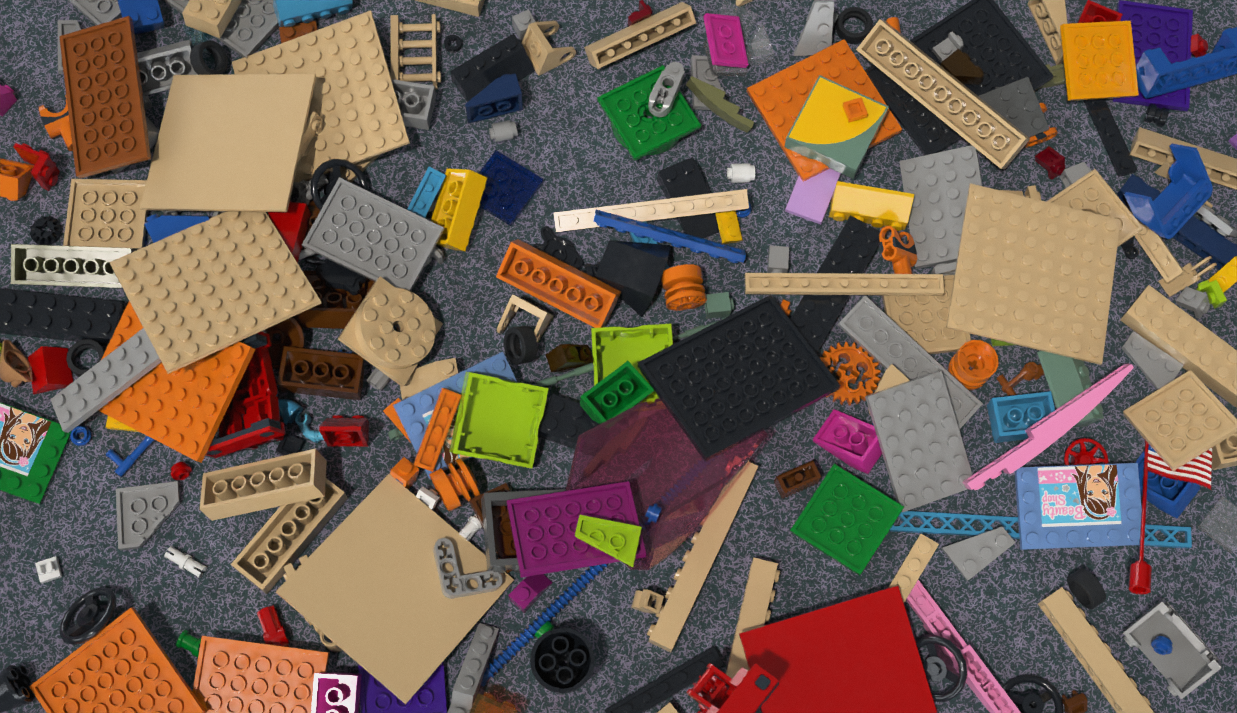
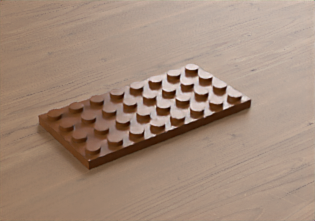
[59,16,151,178]

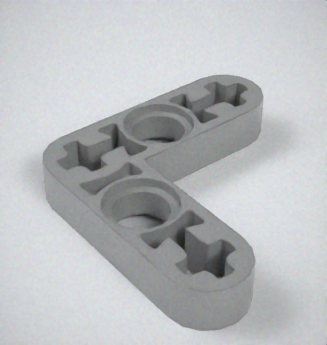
[433,538,502,599]

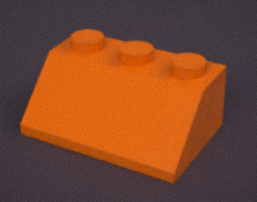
[0,158,34,201]

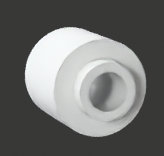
[727,163,755,183]

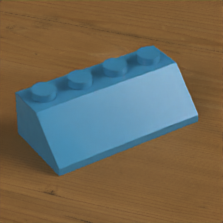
[273,0,353,27]

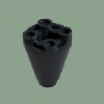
[0,665,35,713]

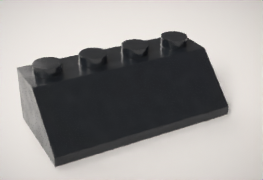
[450,33,535,102]

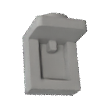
[1176,286,1210,319]

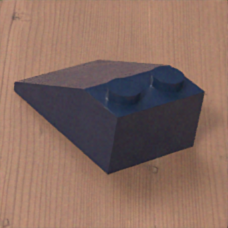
[465,73,523,124]

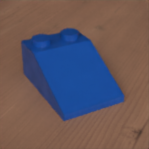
[117,0,164,34]
[144,213,209,243]
[1135,450,1200,518]

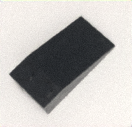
[657,157,719,239]

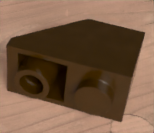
[940,48,984,85]
[545,344,593,373]

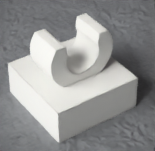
[416,487,440,510]
[35,556,62,584]

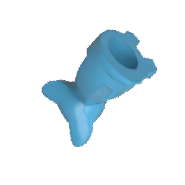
[276,393,303,425]

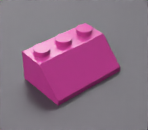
[311,672,362,713]

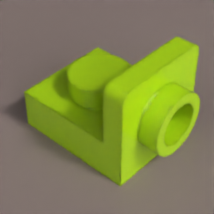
[1196,280,1227,309]

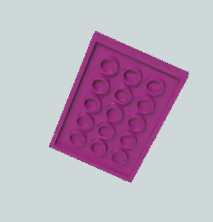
[507,481,646,578]

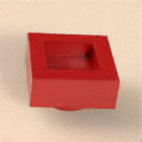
[1190,34,1208,58]

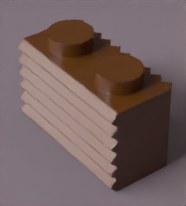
[774,460,821,499]

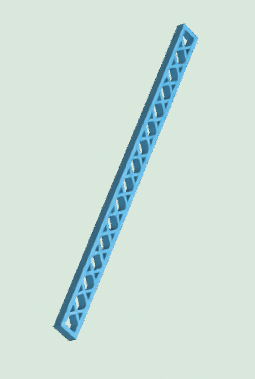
[890,511,1192,548]

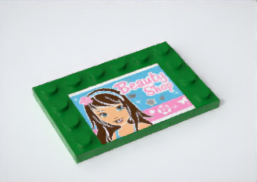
[0,402,71,505]

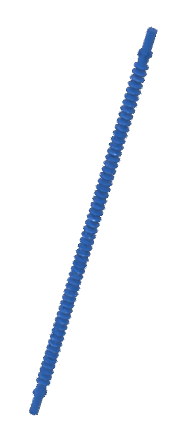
[480,452,724,687]

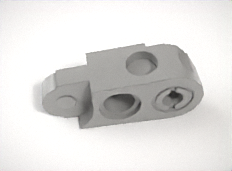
[648,62,685,117]

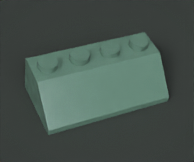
[1037,351,1104,427]

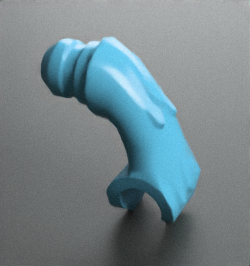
[295,414,324,443]

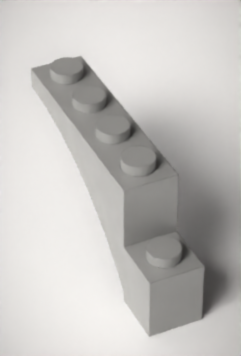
[448,623,499,713]

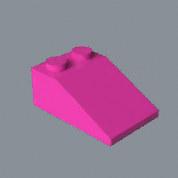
[813,409,882,474]

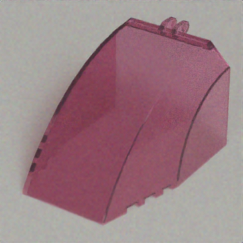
[566,398,768,570]

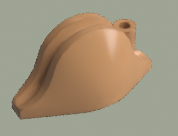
[0,340,33,388]

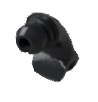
[1121,236,1139,259]

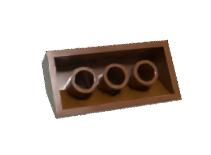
[277,346,364,400]

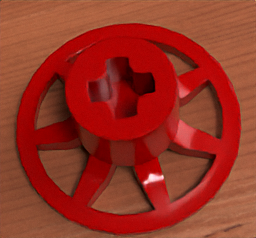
[1064,438,1108,466]

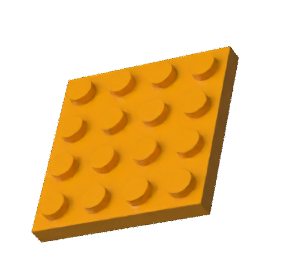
[1060,21,1139,101]

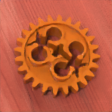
[820,342,881,406]

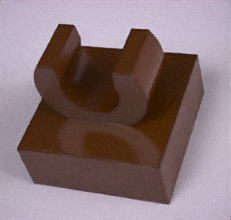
[1062,690,1088,713]

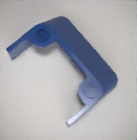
[1124,143,1213,239]

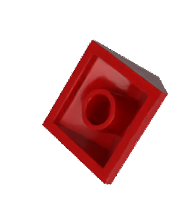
[28,346,73,395]

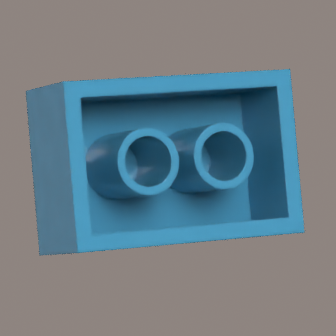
[987,391,1055,443]

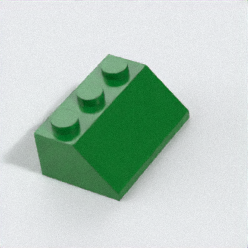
[580,361,654,428]

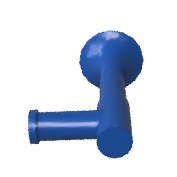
[106,436,155,477]

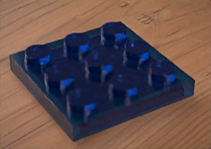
[478,150,543,226]

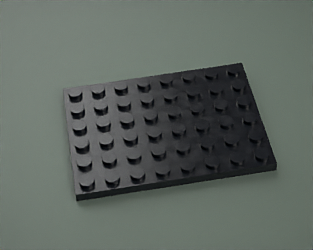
[865,0,1054,156]
[637,295,840,462]

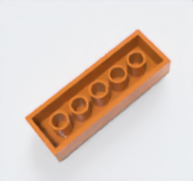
[496,239,621,328]

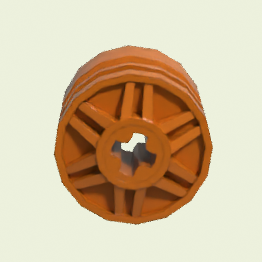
[661,264,707,311]
[948,340,999,390]
[429,458,480,512]

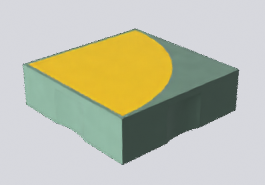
[784,75,889,179]

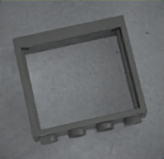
[481,489,565,573]

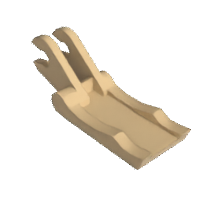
[1158,256,1217,297]

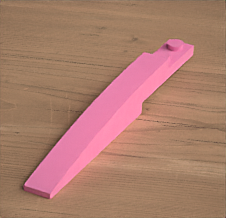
[962,364,1134,490]
[906,580,1021,713]

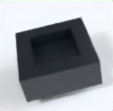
[276,434,304,456]

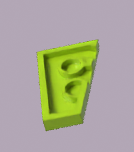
[575,515,642,567]

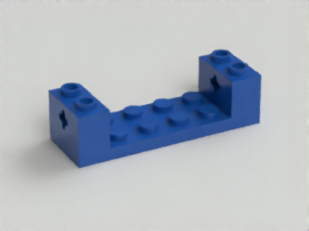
[1136,27,1237,99]

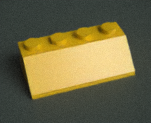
[431,169,487,251]
[829,181,914,231]

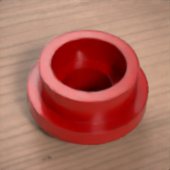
[171,462,191,480]

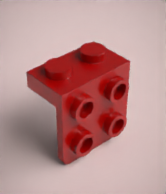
[13,143,60,191]

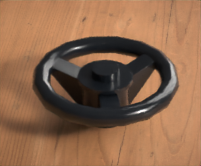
[311,159,368,211]
[60,587,116,645]
[915,636,967,702]
[1002,675,1063,713]

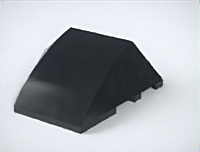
[595,240,670,317]

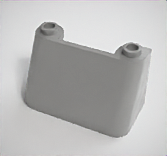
[1123,598,1222,699]

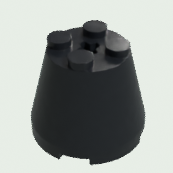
[530,628,595,694]

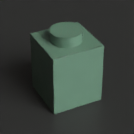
[704,292,734,319]

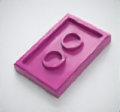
[703,13,749,68]

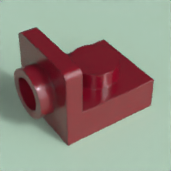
[628,0,652,27]
[1035,146,1066,180]

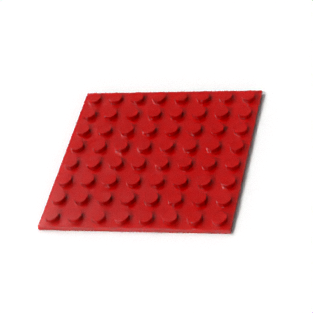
[739,585,937,713]

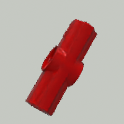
[257,605,290,647]

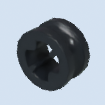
[444,35,461,53]

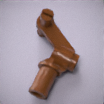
[996,362,1045,396]

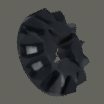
[30,215,62,245]

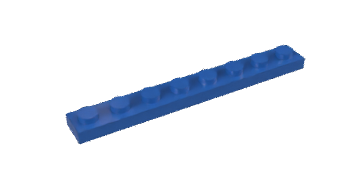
[593,209,746,263]

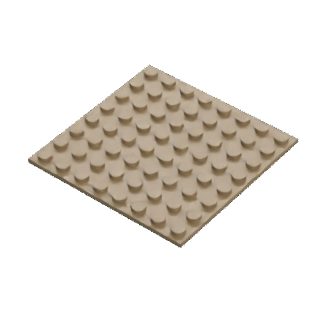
[232,10,410,183]
[140,74,316,212]
[946,183,1121,365]
[109,211,321,374]
[276,474,514,704]

